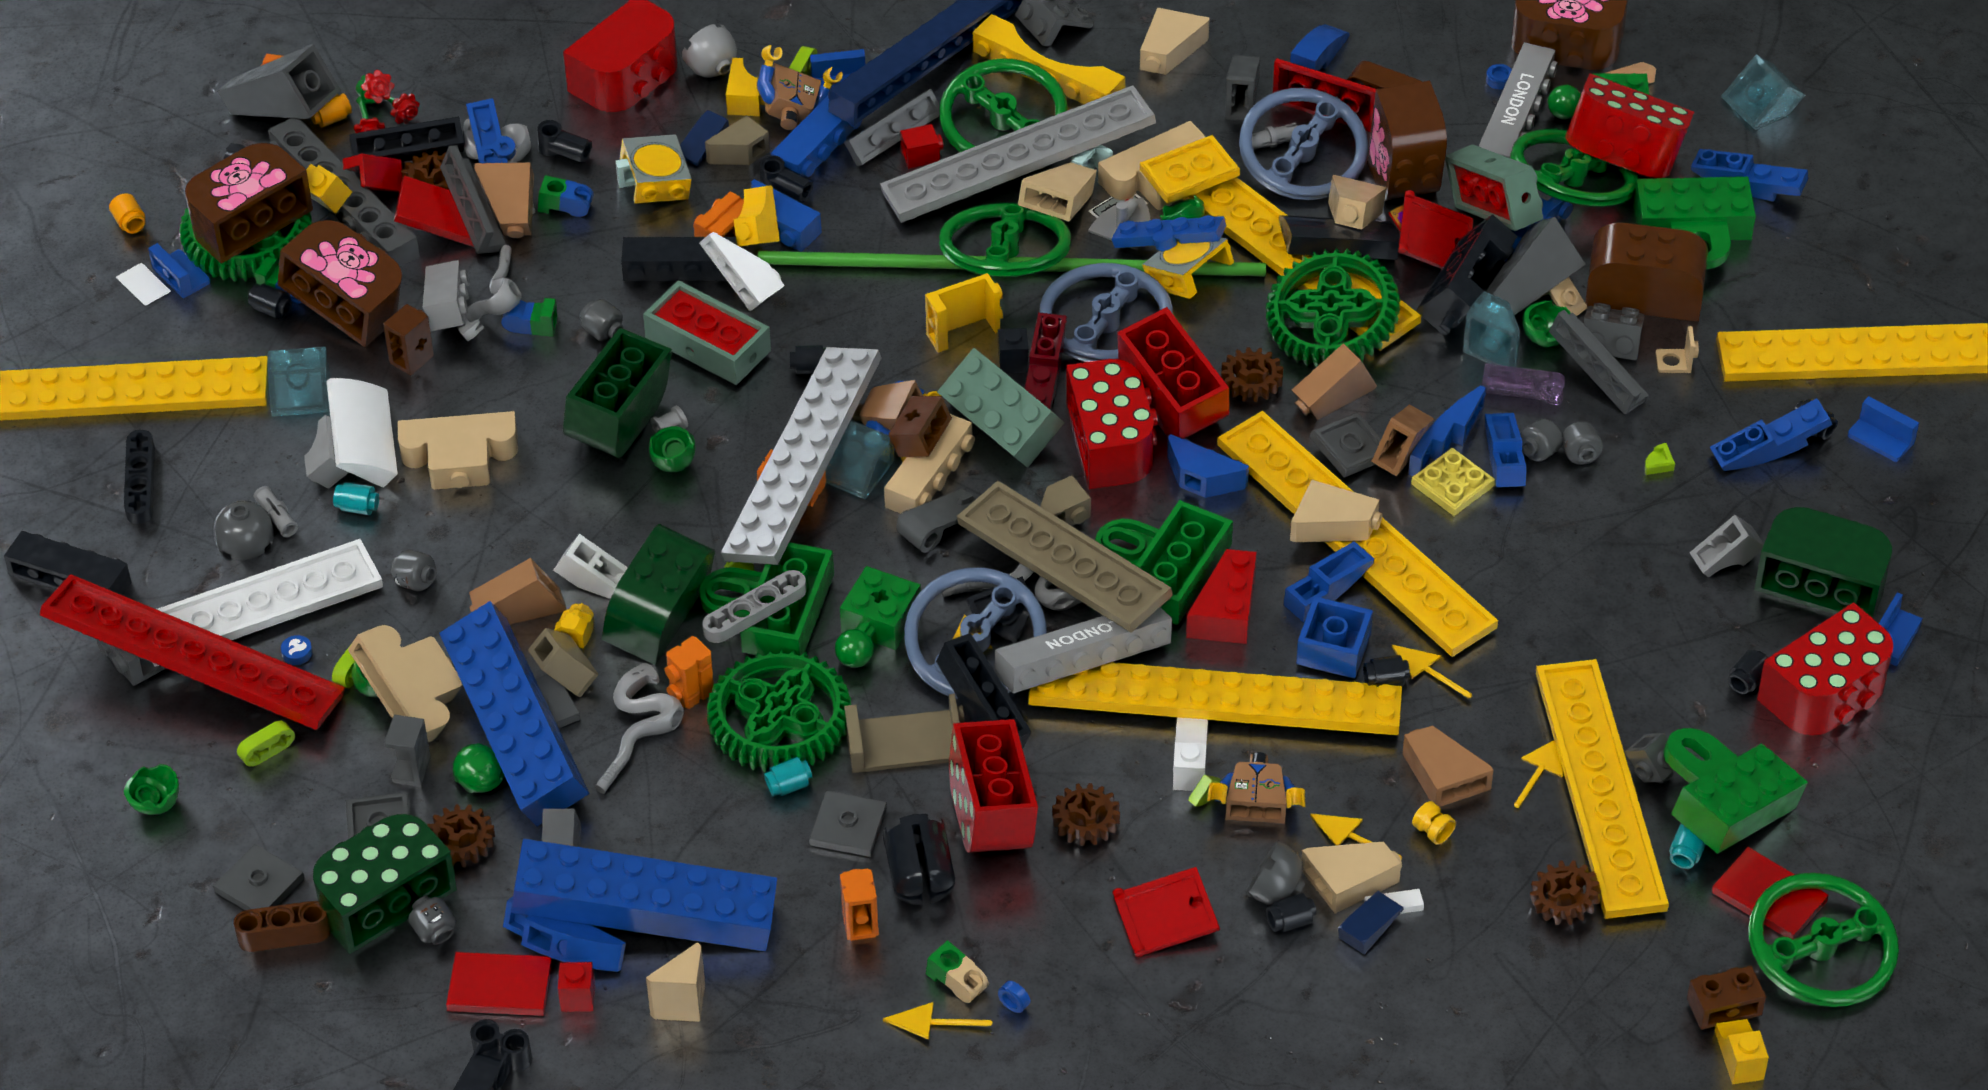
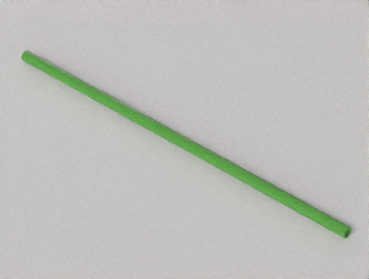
[758,251,1266,277]

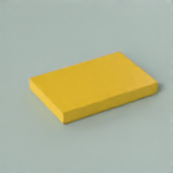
[1140,135,1240,204]

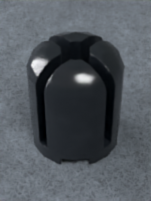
[882,813,955,905]

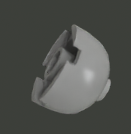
[682,24,737,78]

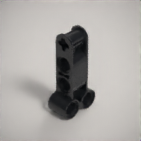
[453,1019,532,1090]

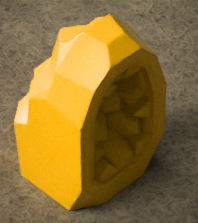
[554,603,594,648]

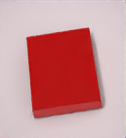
[394,175,474,247]
[1712,847,1829,940]
[446,952,552,1016]

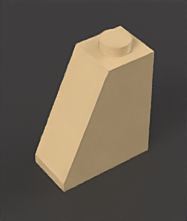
[1140,8,1210,75]
[1018,162,1097,222]
[1328,175,1387,230]
[1290,480,1382,542]
[1301,841,1402,914]

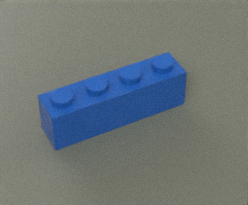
[771,96,863,178]

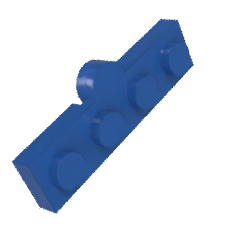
[466,98,516,163]
[1112,215,1227,251]

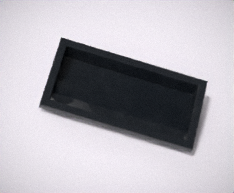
[1279,215,1400,260]

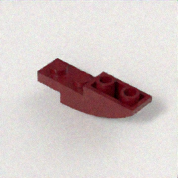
[1025,312,1067,410]

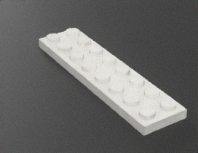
[152,539,383,667]

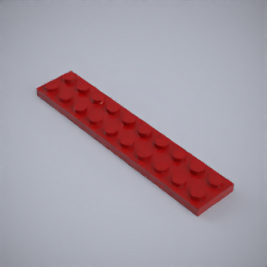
[40,574,345,730]

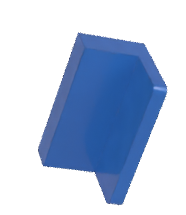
[810,49,866,88]
[148,243,211,299]
[1847,396,1919,462]
[1879,592,1923,667]

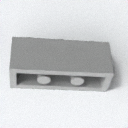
[423,260,470,332]

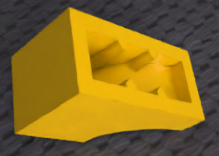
[726,57,765,116]
[306,164,352,214]
[733,185,780,247]
[1715,1019,1769,1084]

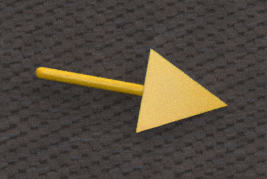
[1391,644,1472,699]
[1514,740,1563,808]
[1310,813,1402,860]
[883,1002,993,1040]

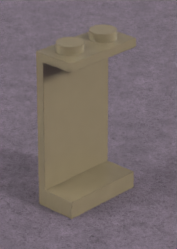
[844,694,964,773]

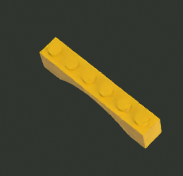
[973,14,1125,104]

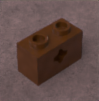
[383,304,434,376]
[888,396,952,457]

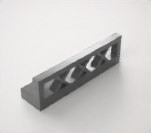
[440,145,506,254]
[1549,310,1649,415]

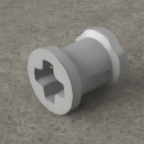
[650,405,688,434]

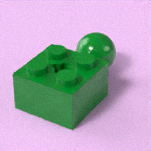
[1548,73,1649,120]
[835,566,921,668]

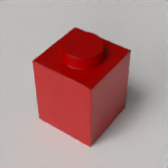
[900,124,944,169]
[558,962,595,1012]

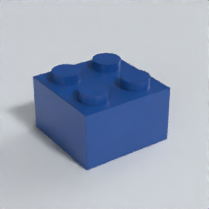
[1296,596,1373,678]

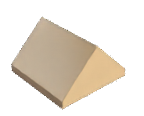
[646,942,705,1022]

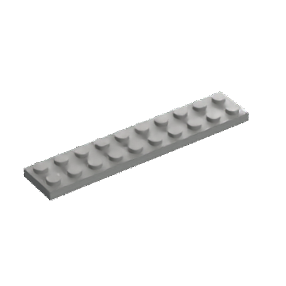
[880,85,1156,223]
[721,347,882,565]

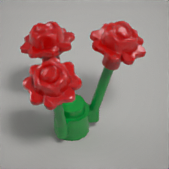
[354,69,420,133]

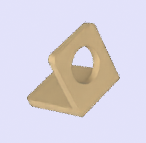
[1541,277,1587,316]
[1655,326,1699,373]

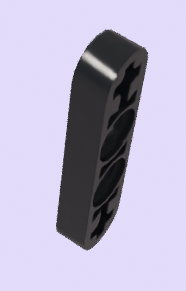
[124,429,155,524]

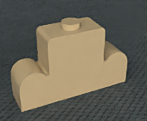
[1098,121,1205,210]
[398,411,518,489]
[348,625,463,742]

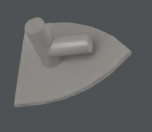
[1088,198,1151,251]

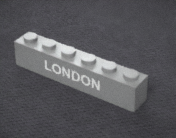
[1479,42,1558,158]
[995,607,1172,693]

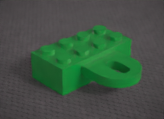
[1633,176,1756,269]
[1095,500,1233,625]
[699,542,834,656]
[1664,728,1808,854]

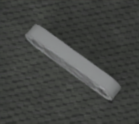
[703,570,806,643]

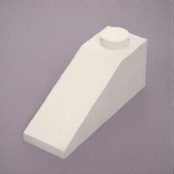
[699,232,785,312]
[553,534,628,599]
[1173,717,1208,791]

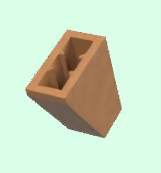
[474,162,534,238]
[1292,343,1377,420]
[1371,404,1435,476]
[469,558,567,625]
[1402,725,1494,807]

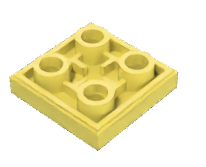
[1411,448,1495,516]

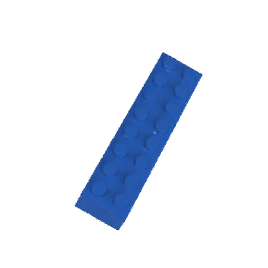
[439,601,590,827]
[511,839,777,952]

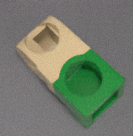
[926,940,989,1003]

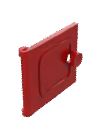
[1398,190,1474,269]
[1112,867,1220,957]

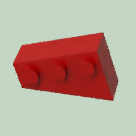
[1186,549,1257,644]

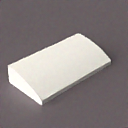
[326,378,398,488]

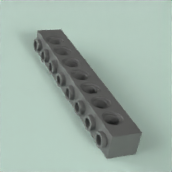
[268,118,420,267]

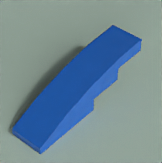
[1408,385,1486,476]

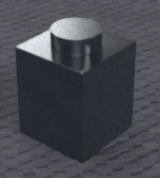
[998,328,1029,374]

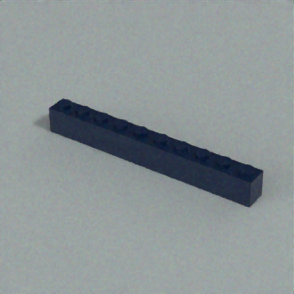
[828,0,1023,126]

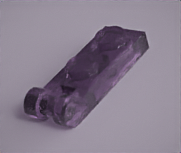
[1482,364,1565,405]

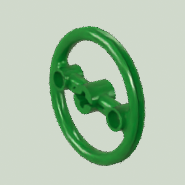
[939,58,1067,152]
[1510,129,1638,207]
[939,203,1071,277]
[1748,873,1899,1007]

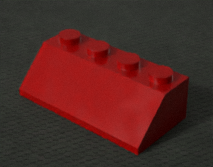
[1273,58,1376,132]

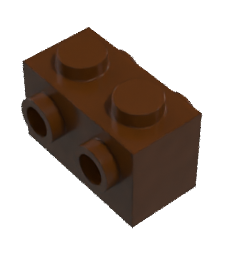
[1687,966,1766,1030]

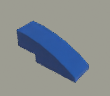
[1290,24,1349,71]
[1485,413,1526,487]
[1283,541,1374,623]

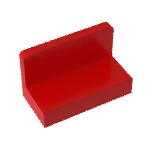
[343,153,402,193]

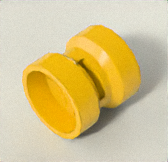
[1412,801,1456,845]

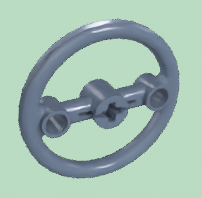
[1239,88,1368,200]
[1040,263,1173,362]
[904,567,1047,699]

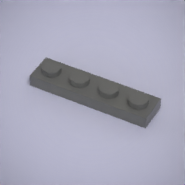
[844,89,940,166]

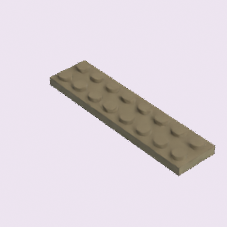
[957,481,1173,633]

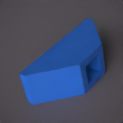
[1167,434,1249,498]

